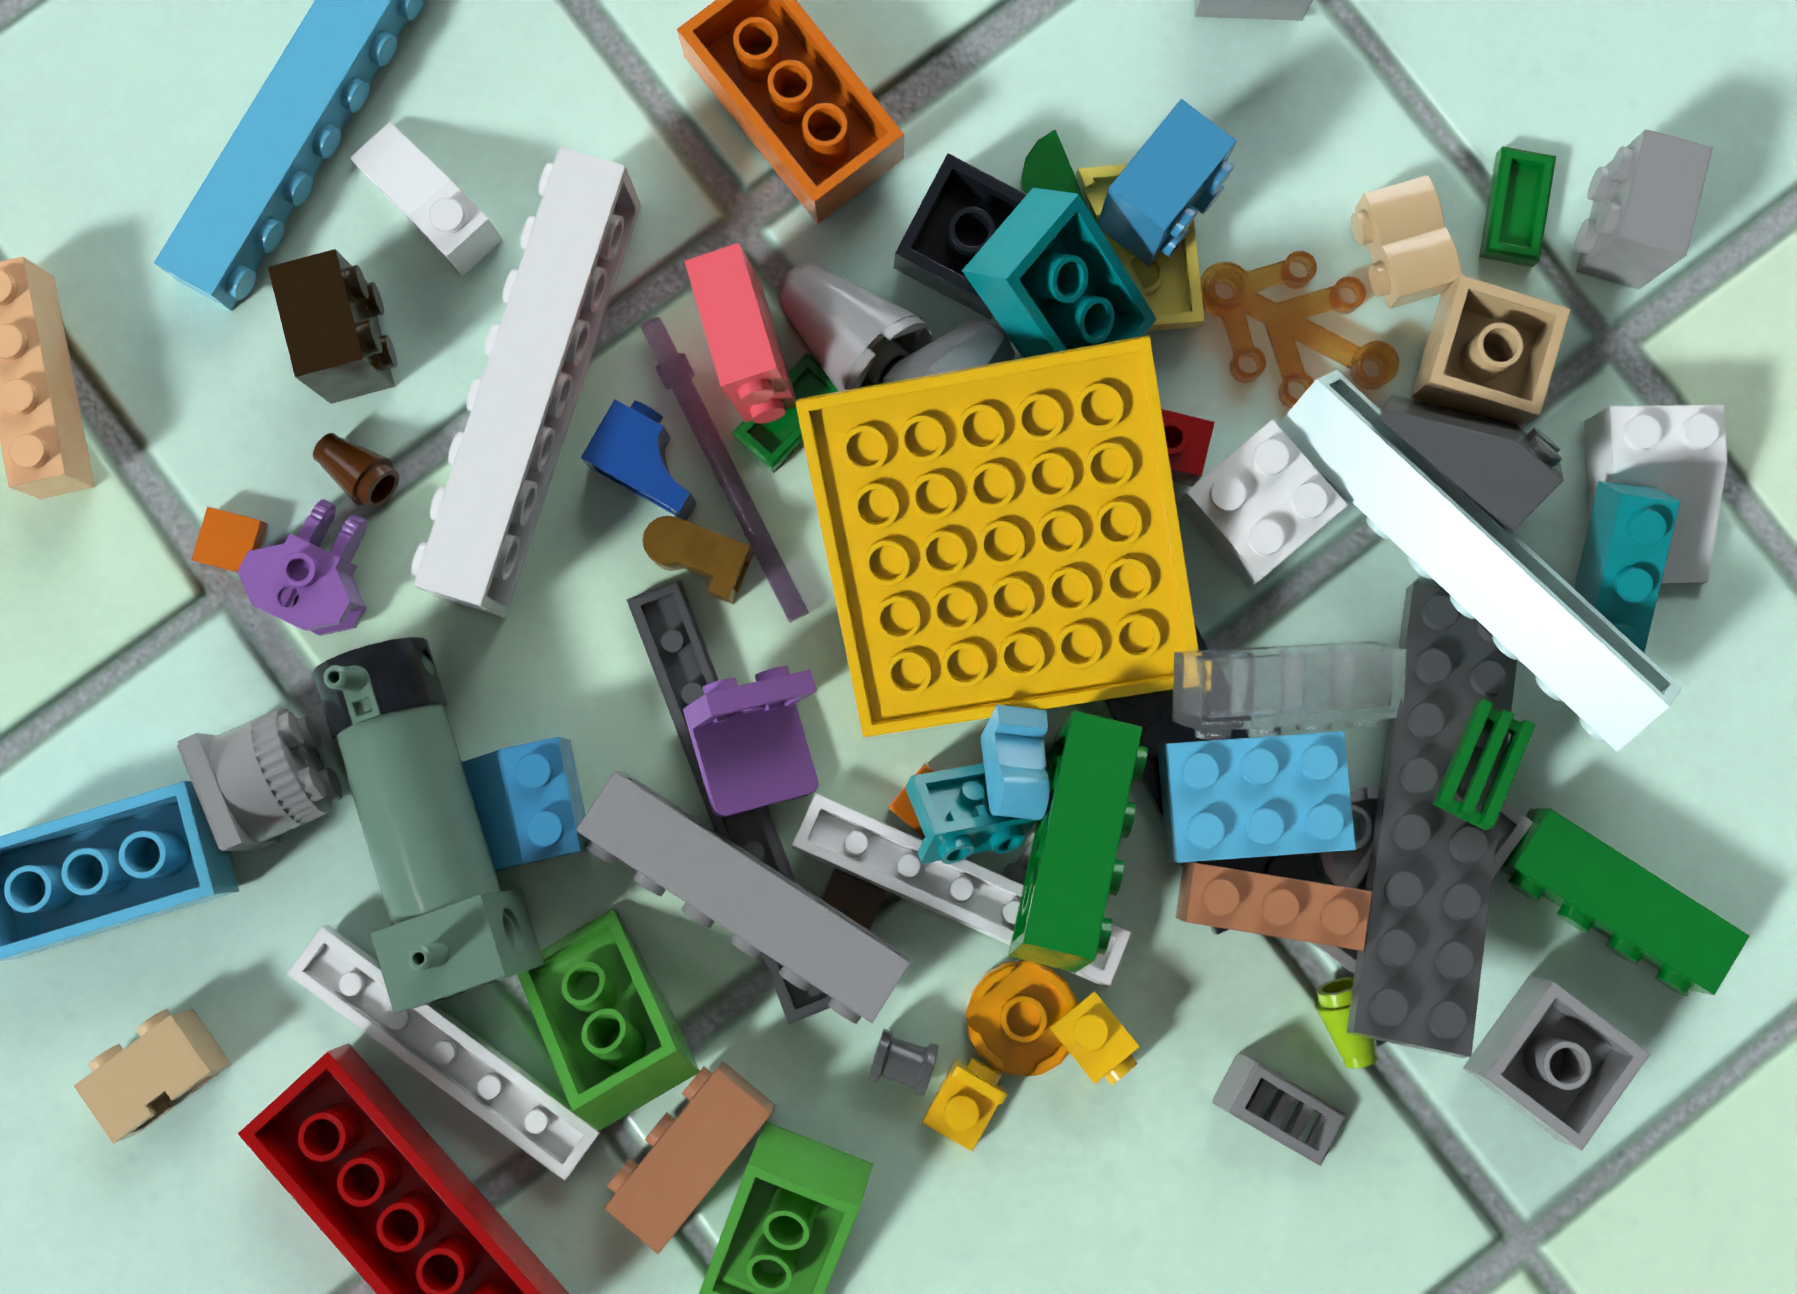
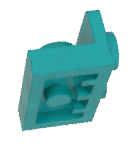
[905,763,1036,864]

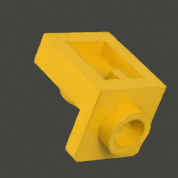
[922,1057,1008,1152]

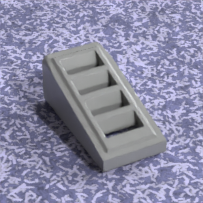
[1213,1053,1347,1166]

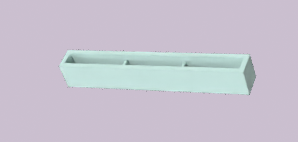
[1278,370,1682,752]

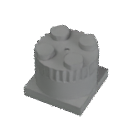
[177,708,342,851]

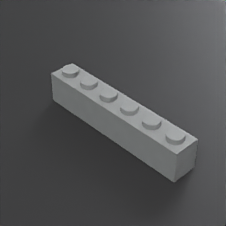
[576,771,911,1024]

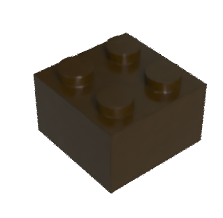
[268,249,398,404]

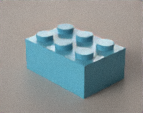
[1157,731,1356,863]

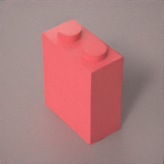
[684,243,797,424]

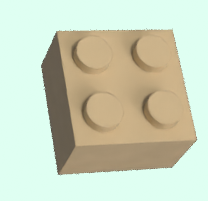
[1410,275,1571,428]

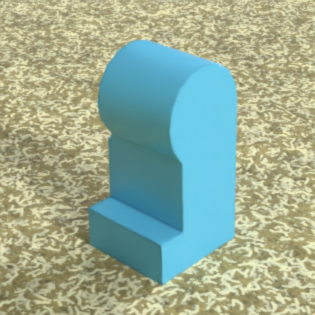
[980,704,1050,820]

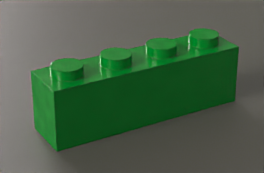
[1500,808,1750,996]

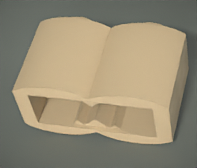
[1351,175,1463,309]

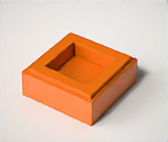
[191,506,268,573]

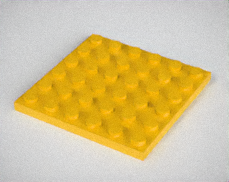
[795,335,1204,738]

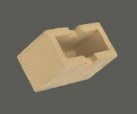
[74,1009,232,1144]

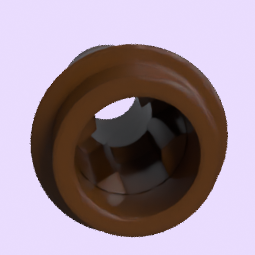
[313,433,399,508]

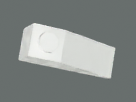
[350,122,503,277]

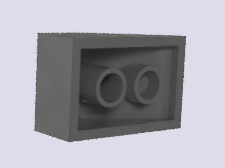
[1378,394,1564,532]

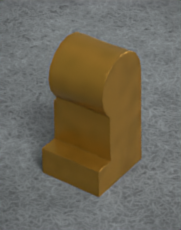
[642,515,754,605]

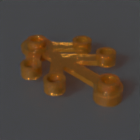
[1200,251,1400,408]

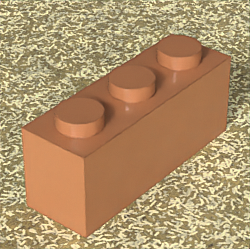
[1175,862,1372,951]
[604,1061,775,1254]

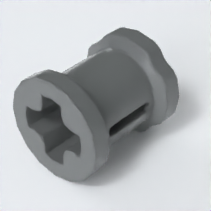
[868,1028,939,1096]

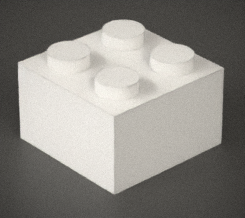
[1176,419,1348,587]

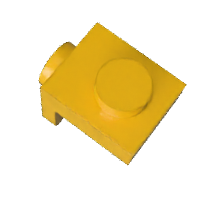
[1050,991,1140,1086]

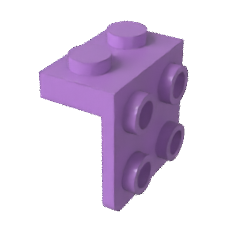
[683,666,819,818]

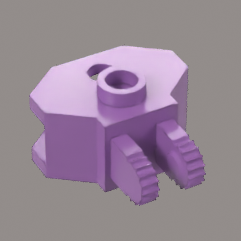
[237,499,368,636]

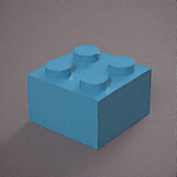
[1097,99,1237,266]

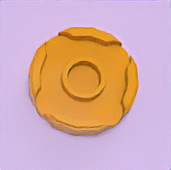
[966,960,1079,1076]

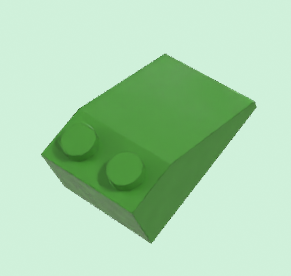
[517,909,700,1131]
[699,1121,873,1294]

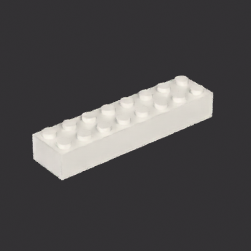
[411,146,641,619]

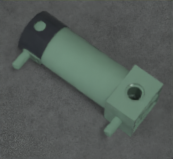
[312,637,544,1014]

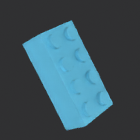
[0,781,240,961]

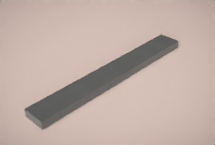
[626,579,832,1024]

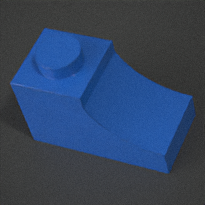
[581,399,697,521]

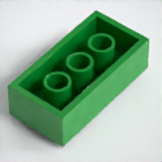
[1008,710,1148,973]

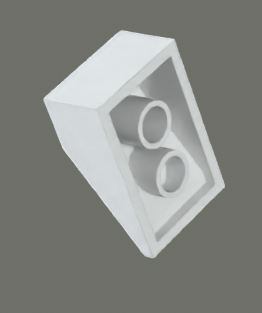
[1584,405,1727,584]

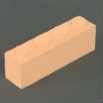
[0,256,95,499]

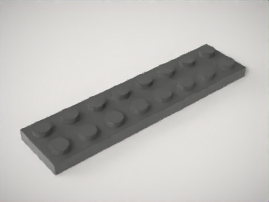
[1347,582,1517,1058]

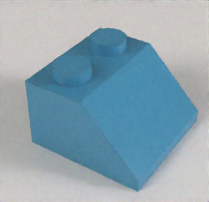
[462,737,589,871]

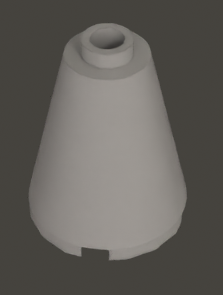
[779,263,932,392]

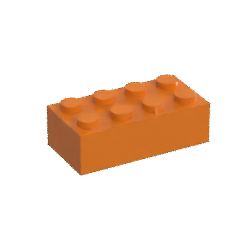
[677,0,904,224]

